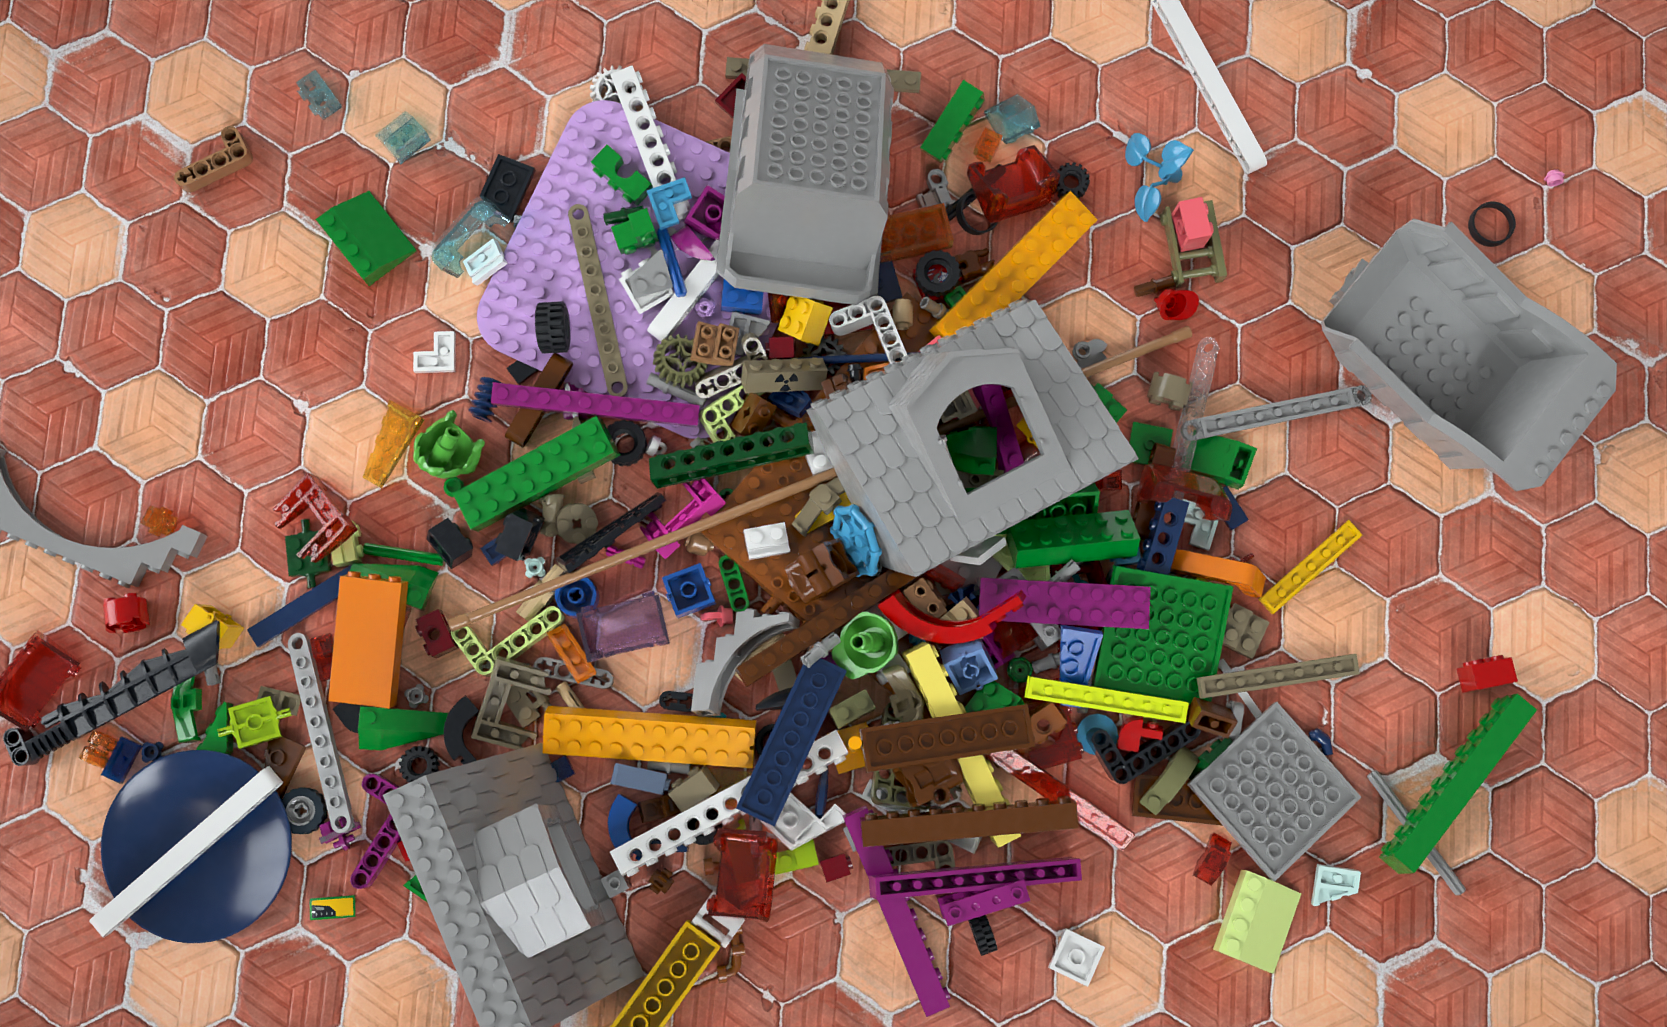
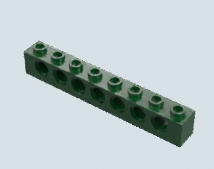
[649,422,814,489]

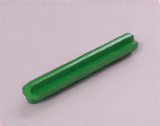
[363,543,444,566]

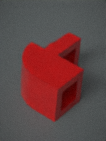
[1117,715,1163,752]

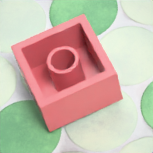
[1171,197,1214,252]

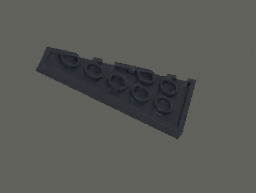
[555,492,666,573]

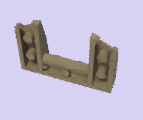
[471,656,551,750]

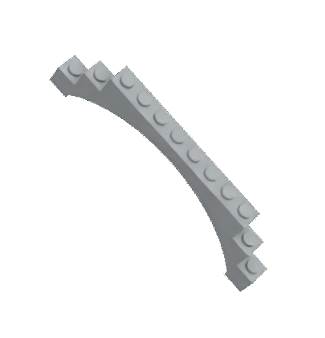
[0,448,208,588]

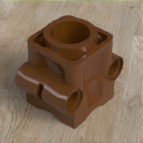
[785,538,860,603]
[892,759,964,808]

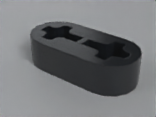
[659,691,693,712]

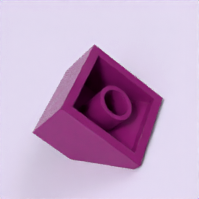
[684,185,725,240]

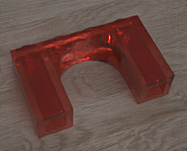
[1011,677,1084,772]

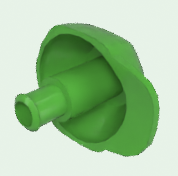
[831,612,898,679]

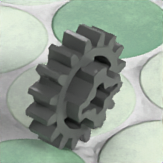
[802,335,845,379]

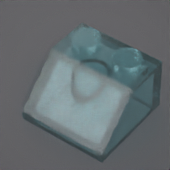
[984,94,1041,144]

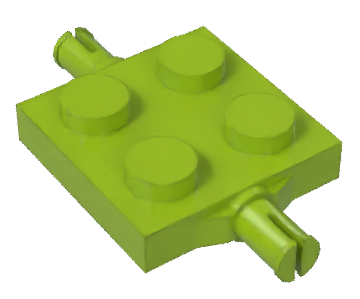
[217,696,292,749]

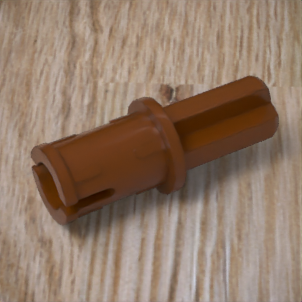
[1134,275,1175,297]

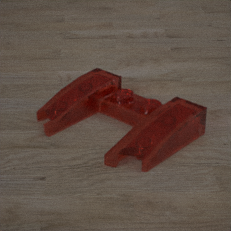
[273,472,358,563]

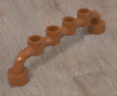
[703,858,746,984]

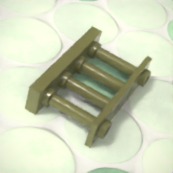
[1160,200,1227,288]

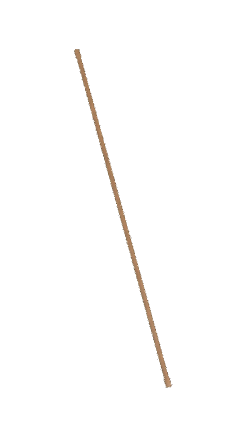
[448,326,1192,632]

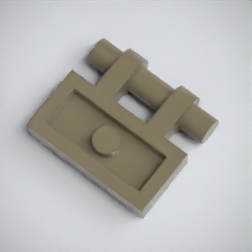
[506,685,552,728]

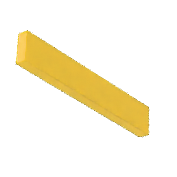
[1258,520,1362,614]

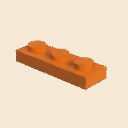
[547,624,596,684]

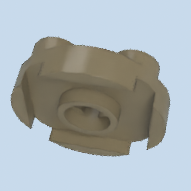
[556,503,598,544]

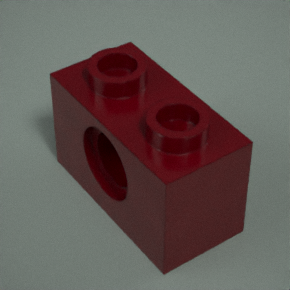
[765,337,795,359]
[415,609,459,659]
[820,853,854,883]

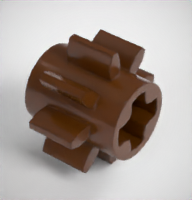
[648,868,674,895]

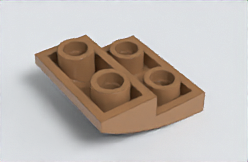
[690,321,739,366]

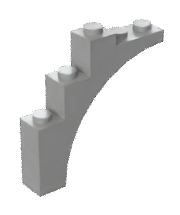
[691,608,800,717]

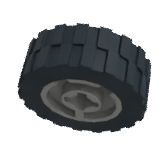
[281,787,328,834]

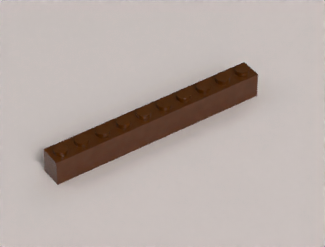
[735,569,923,687]
[860,796,1079,847]

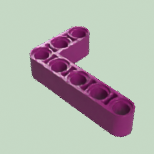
[350,774,401,889]

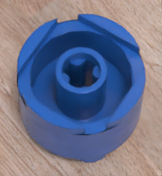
[555,577,599,619]

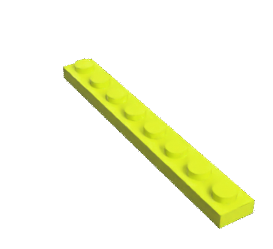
[1024,676,1189,723]

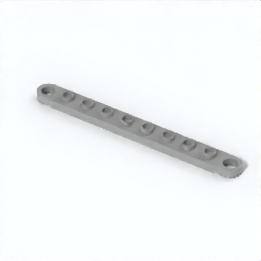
[1180,385,1372,441]
[288,633,354,833]

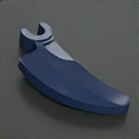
[815,766,829,819]

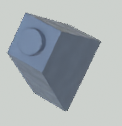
[610,763,671,795]

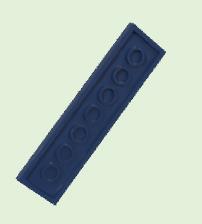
[736,658,847,827]

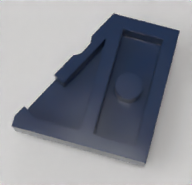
[767,391,812,419]

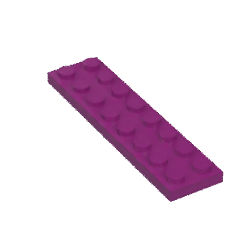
[979,578,1151,629]

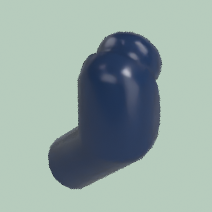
[1308,728,1333,756]

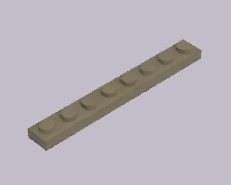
[1197,654,1360,698]

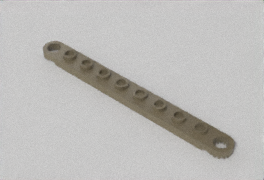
[568,204,628,397]

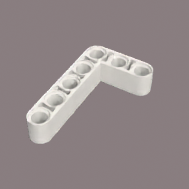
[829,296,907,363]

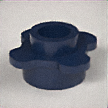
[142,742,164,763]

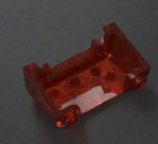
[967,145,1060,223]
[1135,463,1232,521]
[0,630,82,732]
[706,828,778,922]

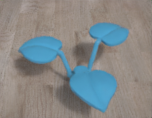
[1125,133,1194,222]

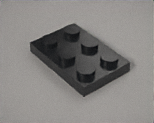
[475,154,536,223]

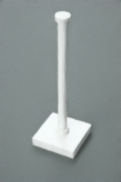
[940,435,1007,565]

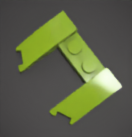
[725,819,819,885]

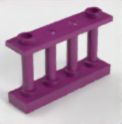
[937,879,1030,926]

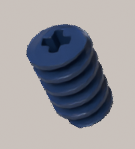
[468,377,502,423]

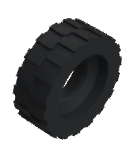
[915,250,960,297]
[607,420,647,466]

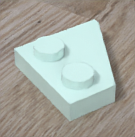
[1311,864,1361,906]

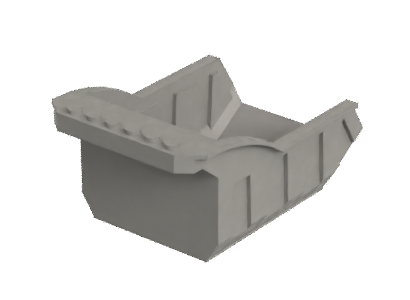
[716,44,894,305]
[1321,219,1617,491]

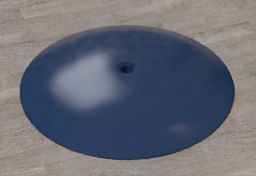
[101,750,292,943]

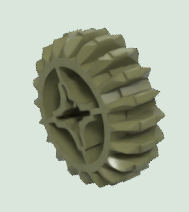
[653,334,708,388]

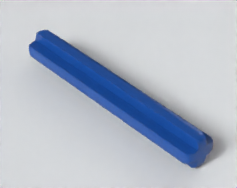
[657,228,687,297]

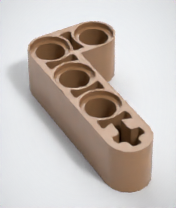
[174,126,253,193]

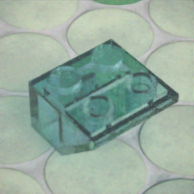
[375,111,431,165]

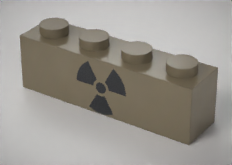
[741,358,828,393]

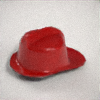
[1154,289,1199,320]

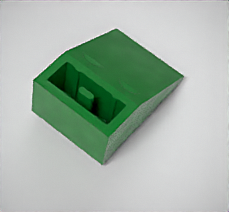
[1181,431,1257,490]

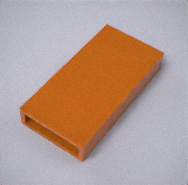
[328,571,408,709]

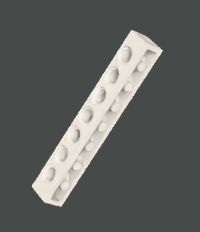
[610,65,691,221]

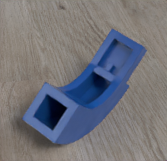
[608,794,646,865]

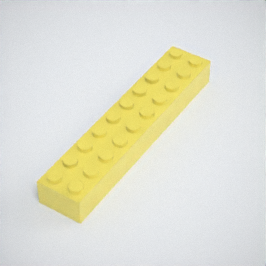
[901,641,1021,848]

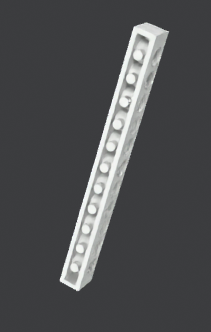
[610,730,848,877]

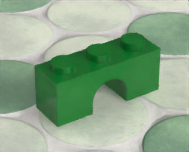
[591,145,653,206]

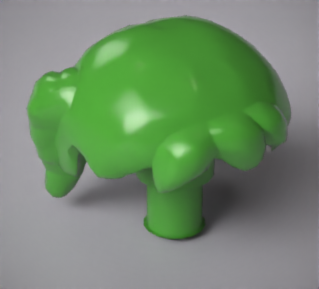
[413,410,485,479]

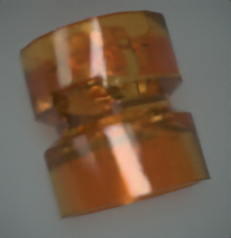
[79,730,119,768]

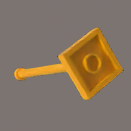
[828,722,868,774]

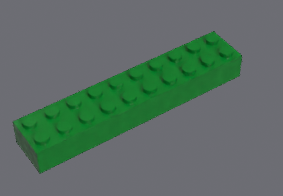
[1379,693,1537,874]

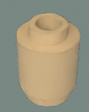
[893,299,913,330]

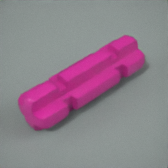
[606,545,646,569]

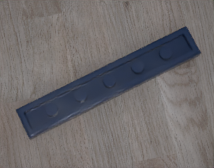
[247,564,352,648]

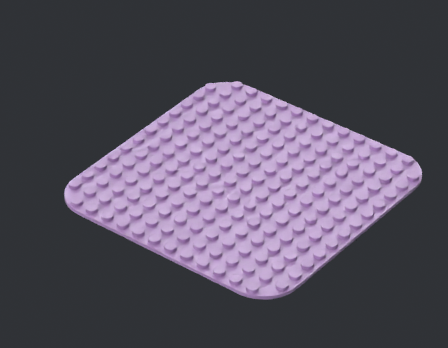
[477,100,786,439]

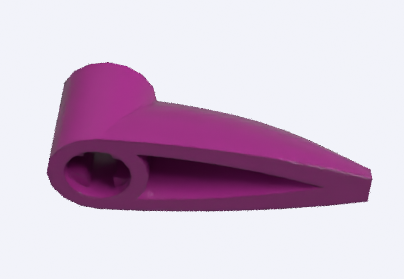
[670,225,715,261]

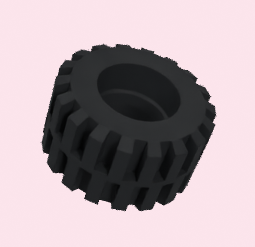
[535,301,571,354]

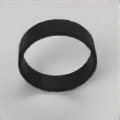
[956,189,1000,235]
[1468,201,1516,247]

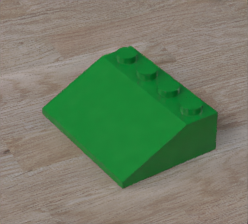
[316,191,417,286]

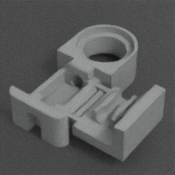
[915,169,955,214]

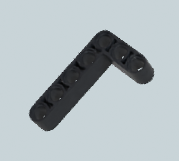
[1086,719,1201,784]

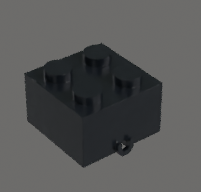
[495,508,545,561]

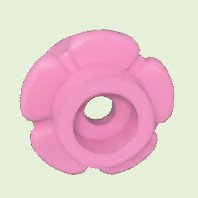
[1544,170,1565,187]

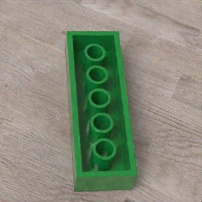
[1006,510,1140,569]

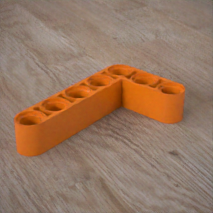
[1156,549,1266,598]

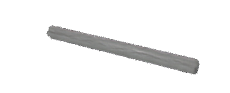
[1367,770,1466,896]

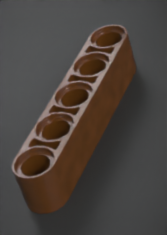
[505,353,573,448]
[1132,443,1176,542]

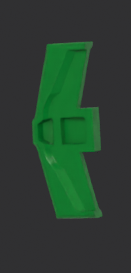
[171,676,202,743]

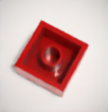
[1456,655,1518,693]

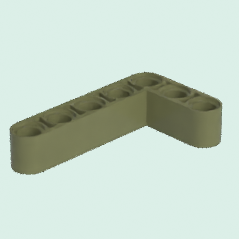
[870,702,931,812]

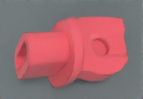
[700,605,733,627]

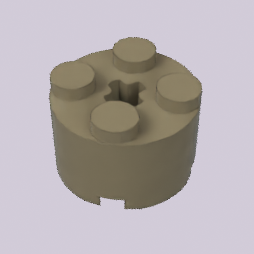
[1147,372,1193,411]

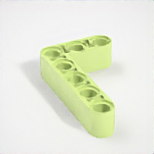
[699,384,765,456]
[451,606,565,677]

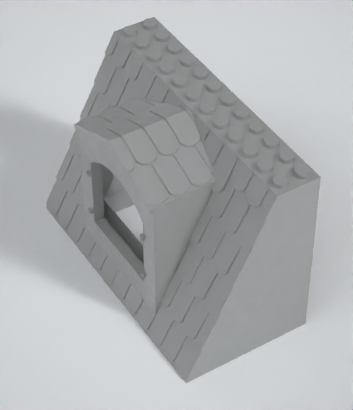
[806,298,1139,577]
[383,743,644,1027]

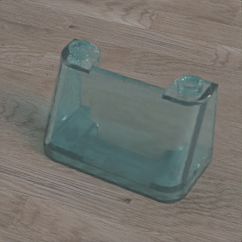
[431,196,511,278]

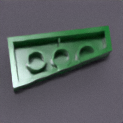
[920,80,985,163]

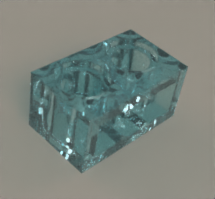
[296,70,342,120]

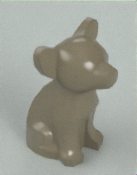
[539,494,565,537]

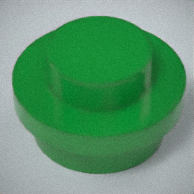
[443,477,464,497]

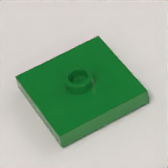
[1129,422,1173,466]

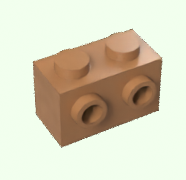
[901,577,947,618]

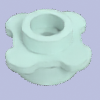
[524,557,546,578]

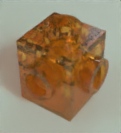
[140,506,178,537]

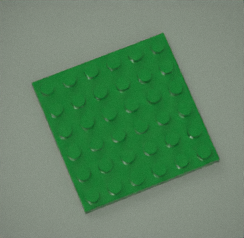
[1091,566,1234,705]

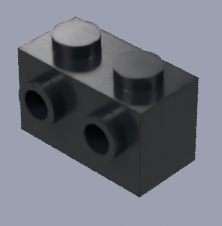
[426,518,473,569]

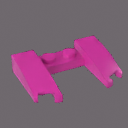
[640,478,726,559]

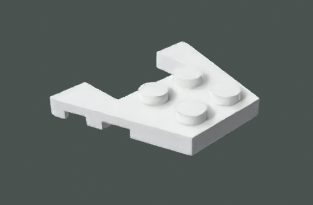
[760,782,846,851]

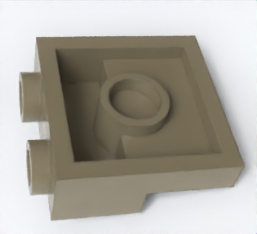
[1222,603,1270,659]

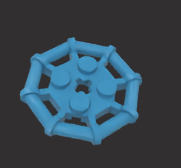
[830,504,882,577]

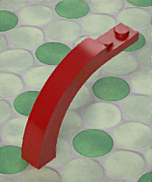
[877,589,1027,644]

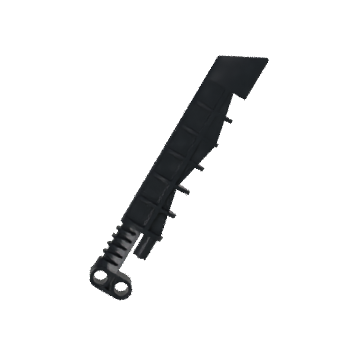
[3,620,220,766]

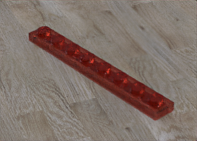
[986,750,1135,851]

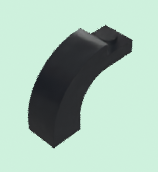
[444,695,479,765]

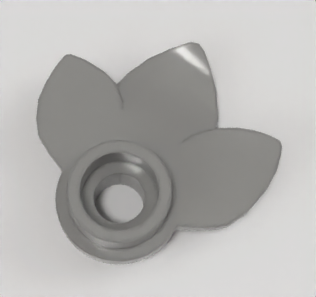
[1072,339,1107,378]

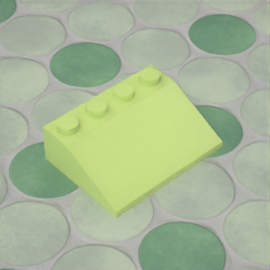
[1213,870,1301,974]

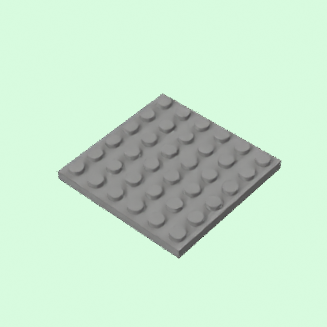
[1187,702,1361,881]

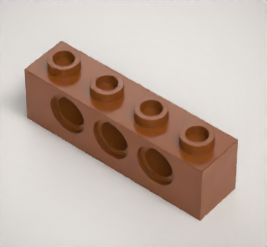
[987,701,1067,768]

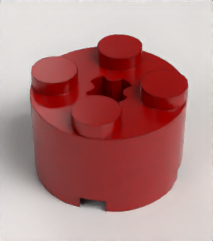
[103,593,150,633]

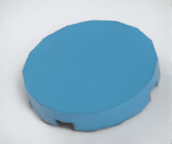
[1076,714,1118,755]

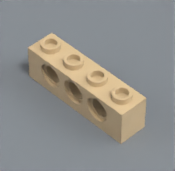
[804,0,850,55]

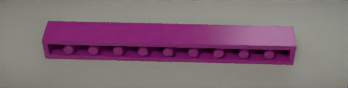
[491,382,700,427]
[842,805,951,1017]
[869,857,1082,900]

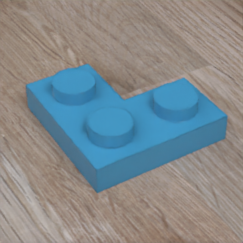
[647,177,692,230]

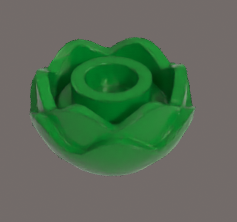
[1007,657,1033,683]

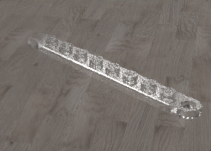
[1164,337,1219,523]

